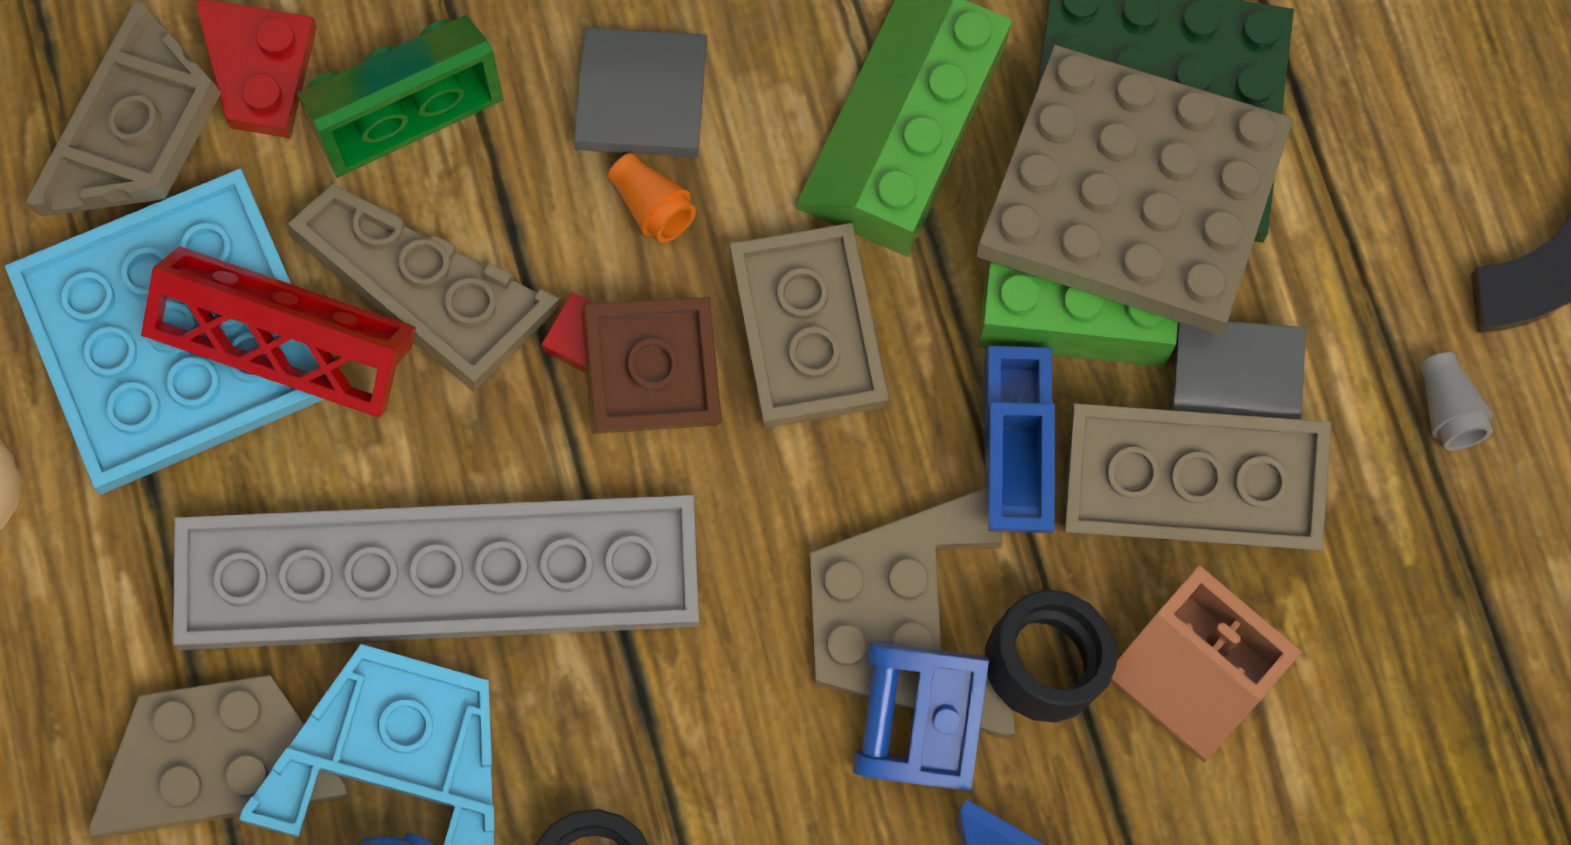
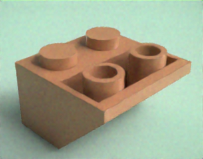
[1110,565,1302,763]

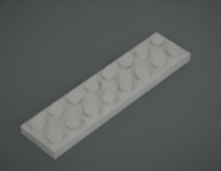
[173,495,699,650]

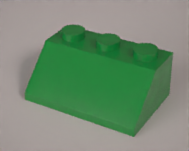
[297,15,503,178]

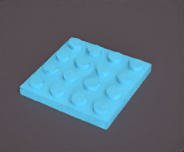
[5,168,327,495]

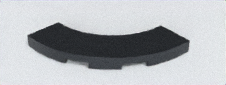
[1471,210,1571,333]

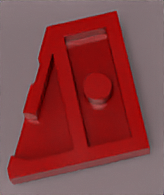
[196,0,317,138]

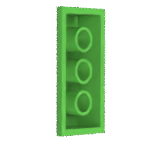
[796,0,1012,257]

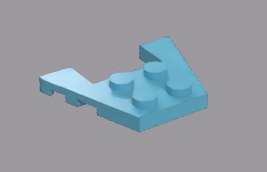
[239,644,494,845]

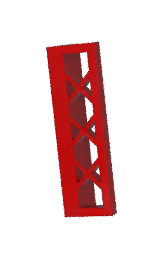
[141,246,416,418]

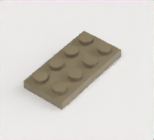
[1063,403,1331,550]

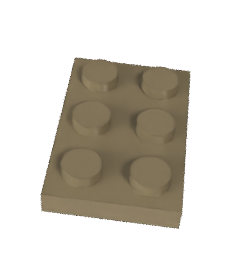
[729,223,889,429]

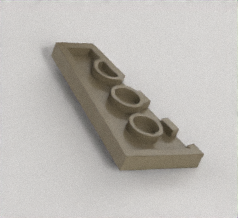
[288,184,560,392]

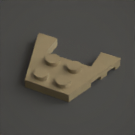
[809,488,1015,739]

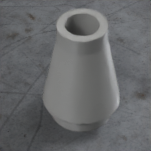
[1419,352,1494,451]

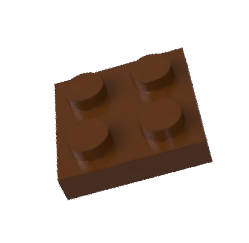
[581,297,722,434]

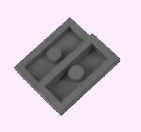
[574,27,707,157]
[1169,321,1306,420]

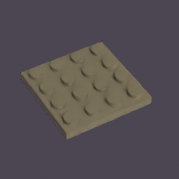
[977,45,1294,336]

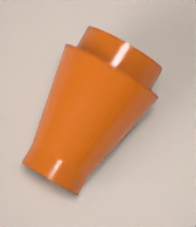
[608,153,696,243]

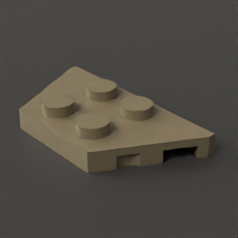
[25,0,221,216]
[89,675,350,839]

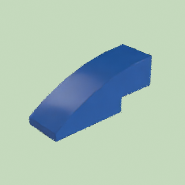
[984,346,1055,533]

